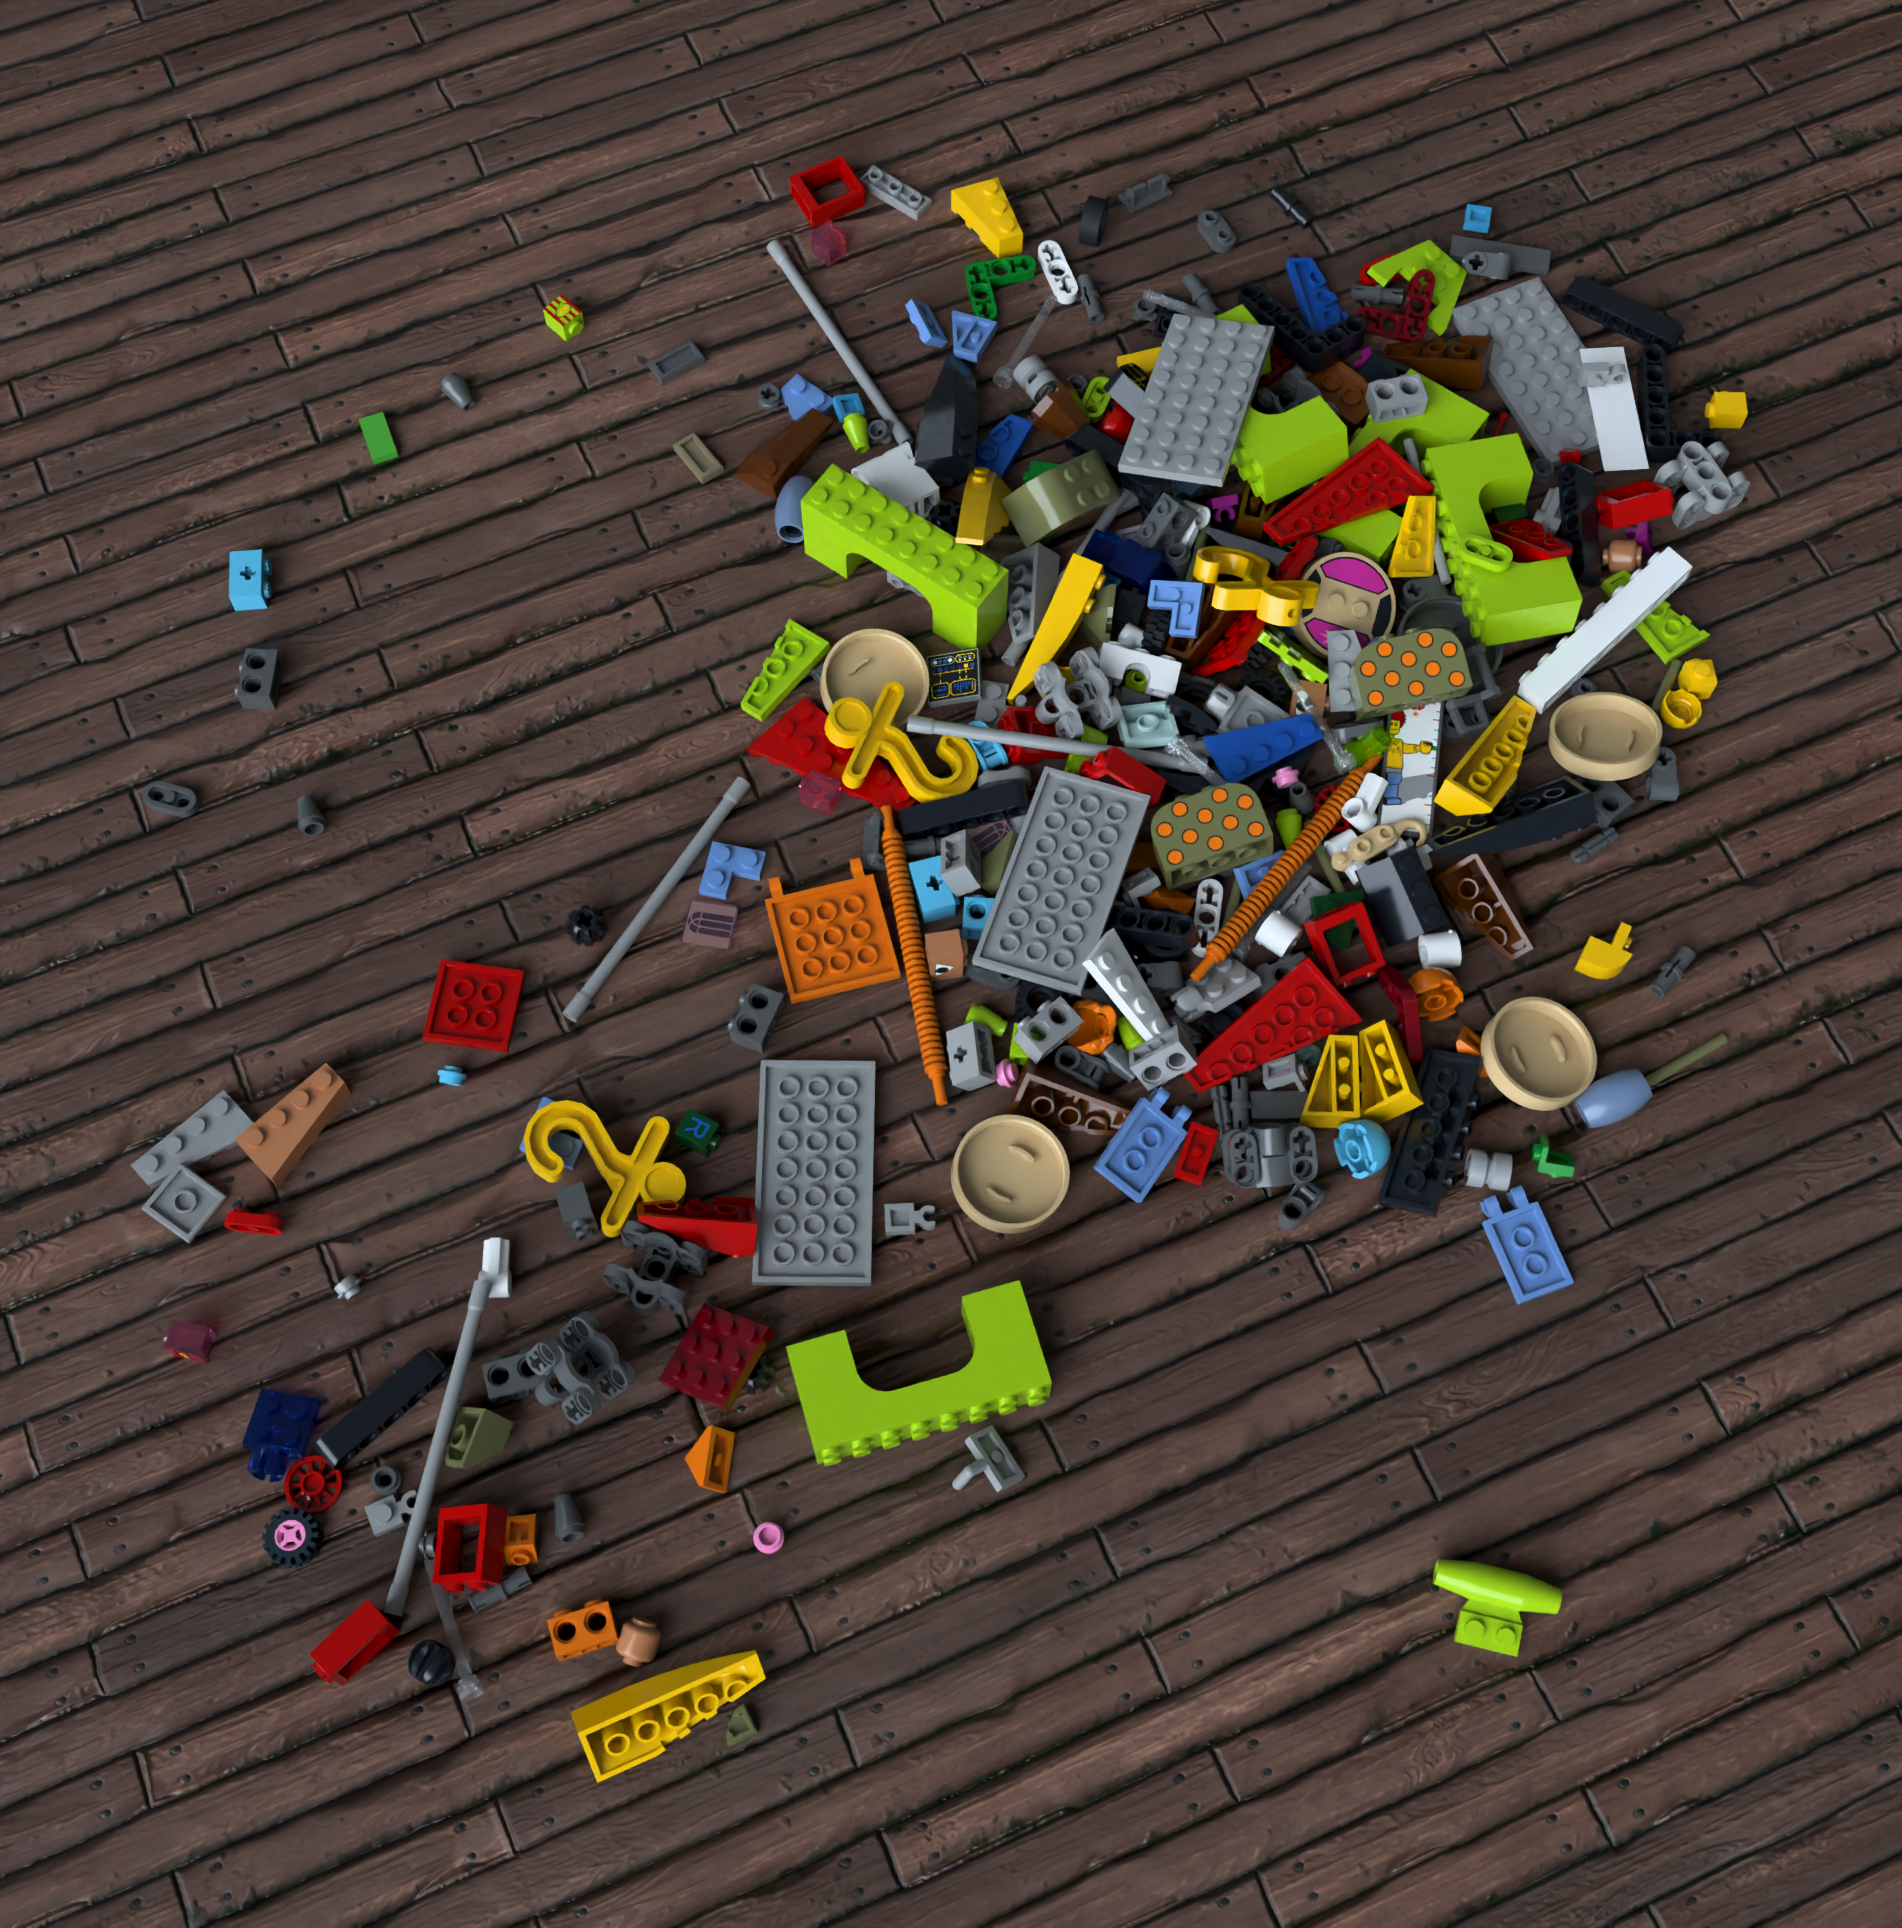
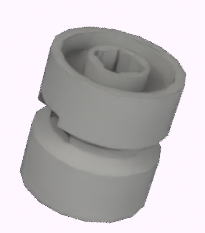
[1013,355,1060,404]
[1464,1148,1512,1191]

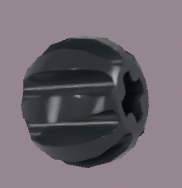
[929,499,961,537]
[566,905,608,947]
[741,1354,776,1395]
[408,1639,456,1686]

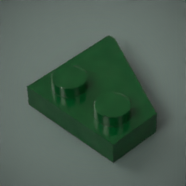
[1309,889,1364,951]

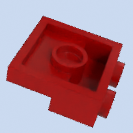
[998,706,1069,764]

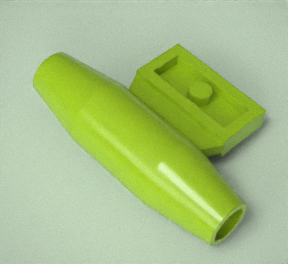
[1433,1559,1562,1657]

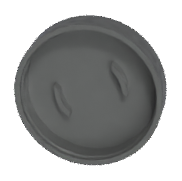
[1394,595,1503,699]

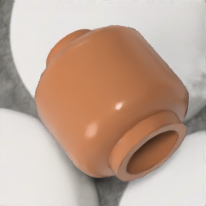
[1603,539,1642,574]
[616,1617,661,1667]

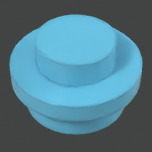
[437,1066,467,1086]

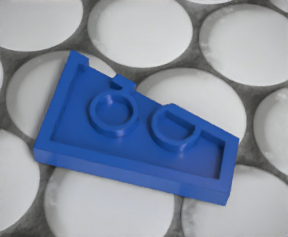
[968,414,1034,480]

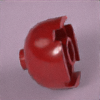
[1097,401,1135,446]

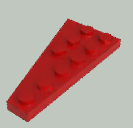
[1263,437,1435,546]
[1191,536,1319,677]
[748,697,920,816]
[1181,957,1363,1093]

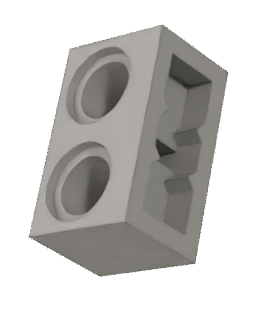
[1365,373,1428,424]
[941,829,981,897]
[1013,996,1083,1064]
[1128,1025,1197,1091]

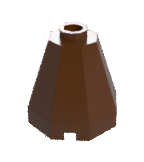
[1027,378,1093,440]

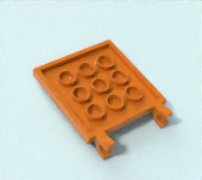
[765,858,901,1004]

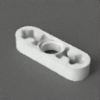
[1038,240,1078,304]
[1191,879,1223,957]

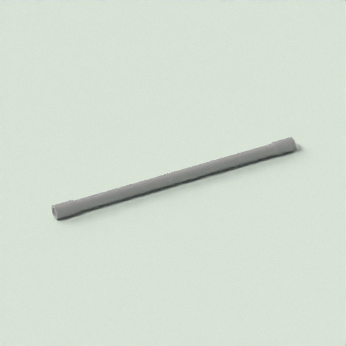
[767,240,914,446]
[1001,486,1132,667]
[906,715,1208,774]
[562,776,751,1022]
[383,1280,492,1617]

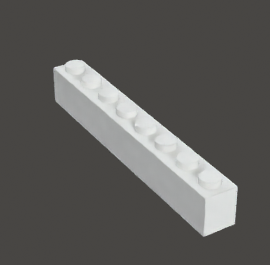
[1517,546,1693,714]

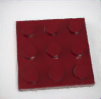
[658,1303,774,1411]

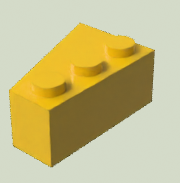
[951,177,1023,259]
[1359,1019,1424,1125]
[1299,1035,1360,1128]

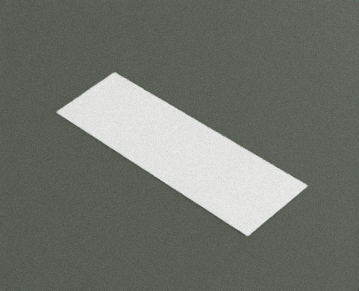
[1579,347,1649,471]

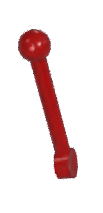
[1492,412,1509,437]

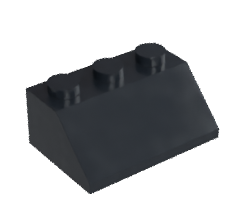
[1354,845,1448,947]

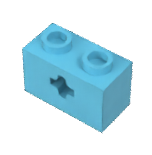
[229,549,272,611]
[908,855,959,924]

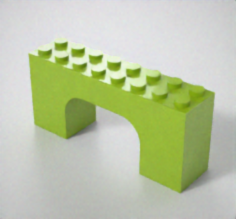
[1161,304,1349,505]
[1313,368,1490,570]
[1421,433,1583,647]
[800,463,1009,652]
[786,1280,1052,1466]

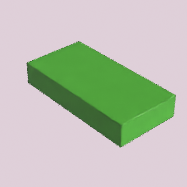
[358,412,399,464]

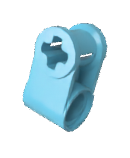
[965,721,1008,773]

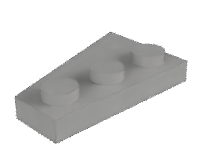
[1327,630,1362,713]

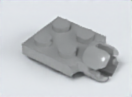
[1204,683,1291,734]
[1171,955,1262,1023]

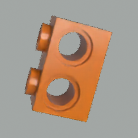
[547,1599,619,1662]

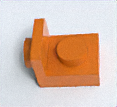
[504,1514,538,1566]

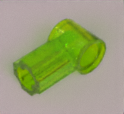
[1340,727,1392,773]

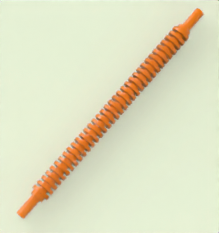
[1190,750,1383,982]
[880,805,948,1106]

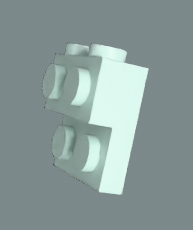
[1116,701,1180,749]

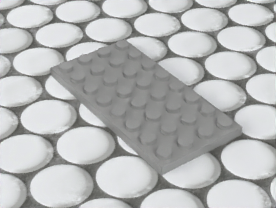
[1451,277,1600,467]
[1118,314,1275,487]
[972,766,1151,997]
[752,1060,876,1286]

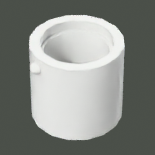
[1255,910,1303,958]
[1418,929,1462,969]

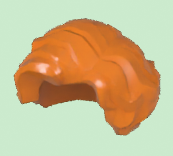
[1067,999,1117,1057]

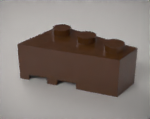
[1235,480,1297,543]
[1164,576,1241,667]

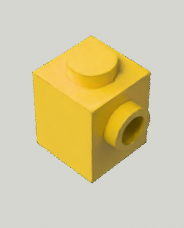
[1705,391,1748,429]
[1677,658,1718,699]

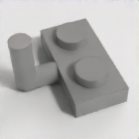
[974,680,1026,729]
[952,1425,1025,1493]

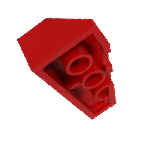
[1488,518,1572,562]

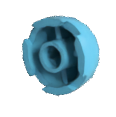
[1334,1119,1391,1179]

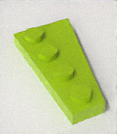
[1601,570,1710,665]
[740,619,831,722]

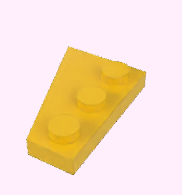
[1387,496,1436,577]

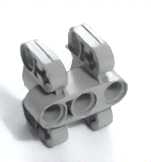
[1653,441,1750,530]
[1033,646,1122,740]

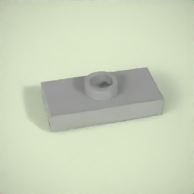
[1279,875,1331,928]

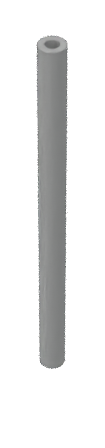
[1403,438,1452,585]

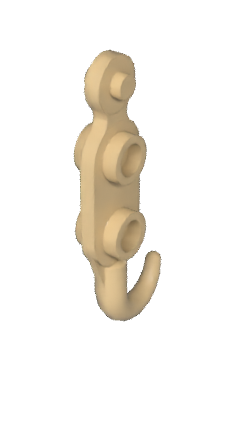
[1331,818,1427,871]

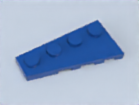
[1285,257,1349,335]
[1203,713,1324,783]

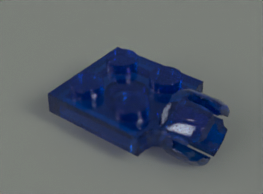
[242,1388,322,1482]

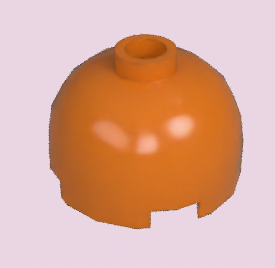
[1408,967,1464,1022]

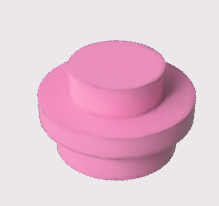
[1272,766,1299,789]
[995,1059,1019,1088]
[753,1522,784,1554]

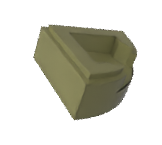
[726,1703,758,1748]

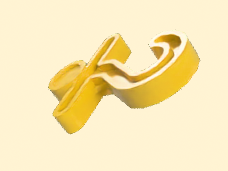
[1193,546,1320,626]
[824,681,979,804]
[524,1100,686,1238]

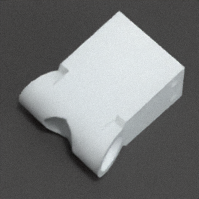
[851,441,940,518]

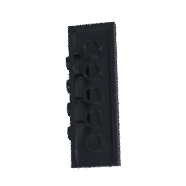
[1378,1048,1483,1217]

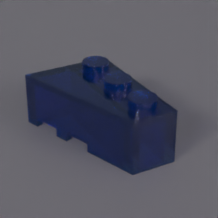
[1081,529,1177,591]

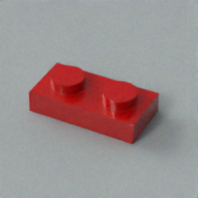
[1173,1122,1219,1186]

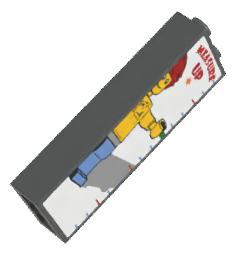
[1374,701,1444,848]

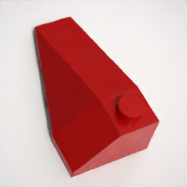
[637,1196,758,1258]

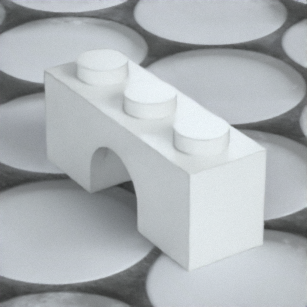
[1098,641,1182,699]

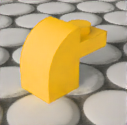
[1574,922,1633,979]

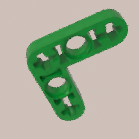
[965,255,1036,322]

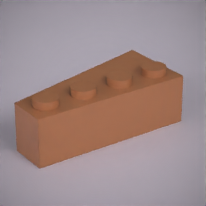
[235,1063,351,1190]

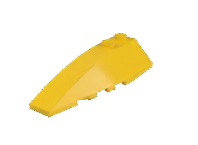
[956,467,1012,545]
[1007,553,1106,706]
[1434,695,1537,816]
[570,1650,766,1783]

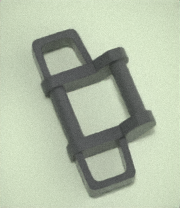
[1445,628,1503,735]

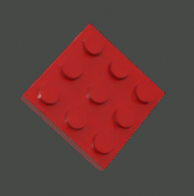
[422,959,526,1053]

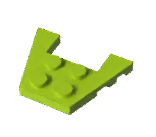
[1367,240,1467,336]
[1257,623,1329,684]

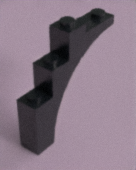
[1147,741,1319,802]

